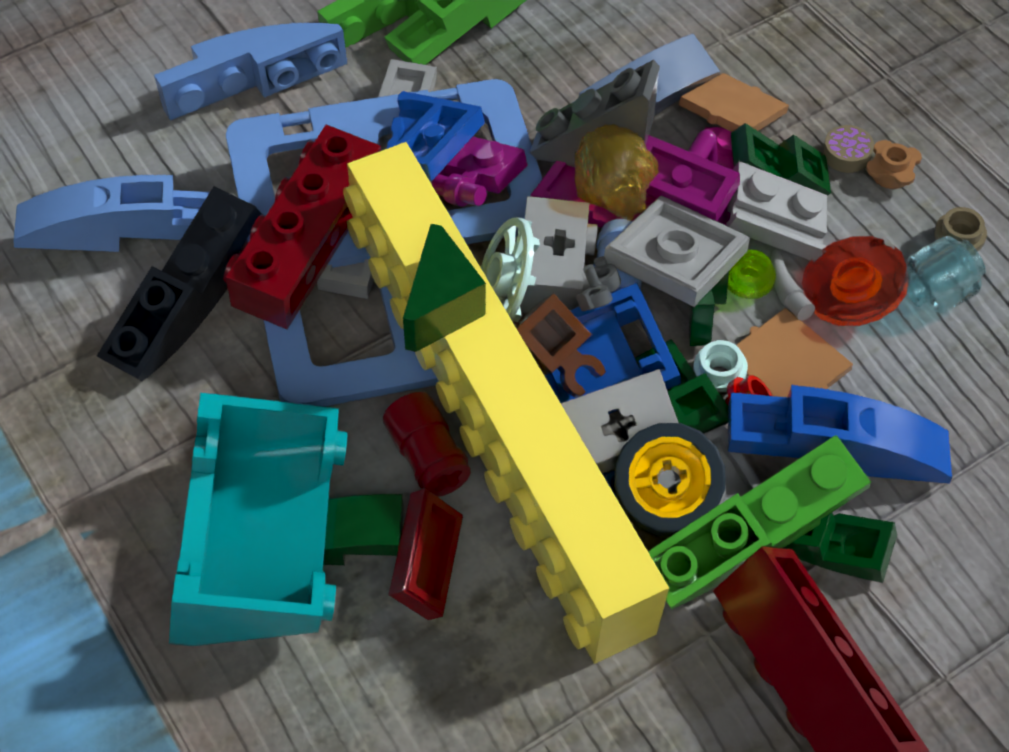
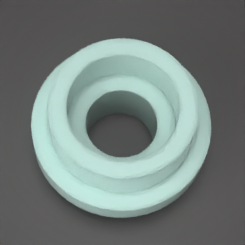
[693,340,748,393]

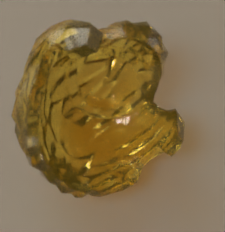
[574,124,659,221]

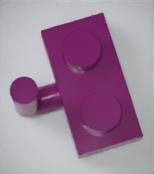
[624,129,740,222]

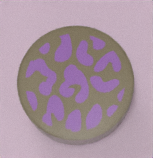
[823,125,874,173]

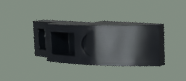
[97,186,262,382]

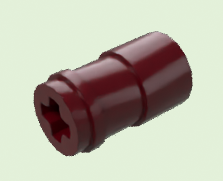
[382,391,471,497]

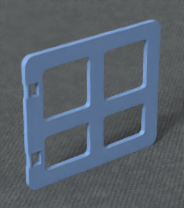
[226,79,542,407]

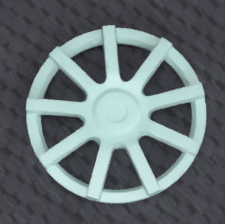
[481,217,540,322]

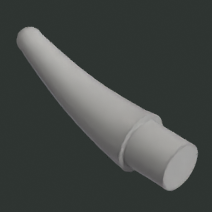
[771,249,815,321]

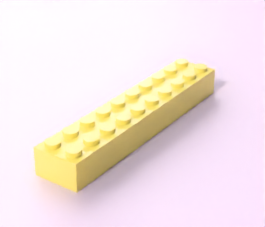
[343,142,669,664]

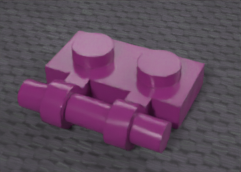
[430,136,528,206]

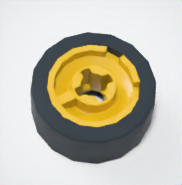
[614,423,725,537]

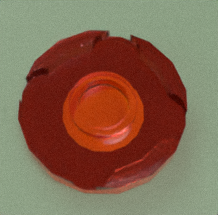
[802,236,910,326]

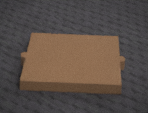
[679,73,789,132]
[736,308,853,397]

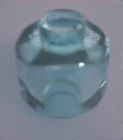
[902,236,986,313]

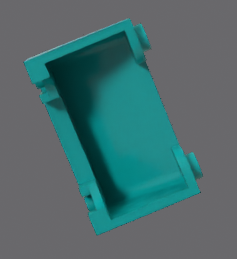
[169,392,347,646]

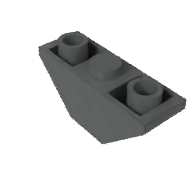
[530,59,660,173]

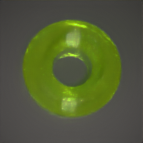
[728,249,776,299]

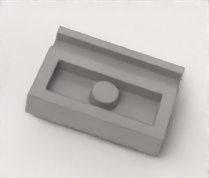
[726,161,827,262]

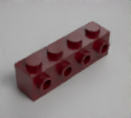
[224,124,381,329]
[713,546,930,752]

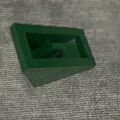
[403,224,486,352]

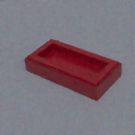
[388,488,463,620]

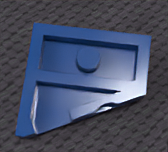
[386,91,485,182]

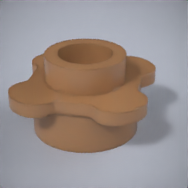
[866,140,922,189]

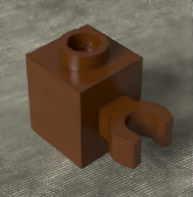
[515,293,606,398]

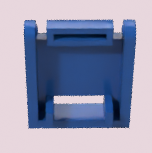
[545,283,681,414]

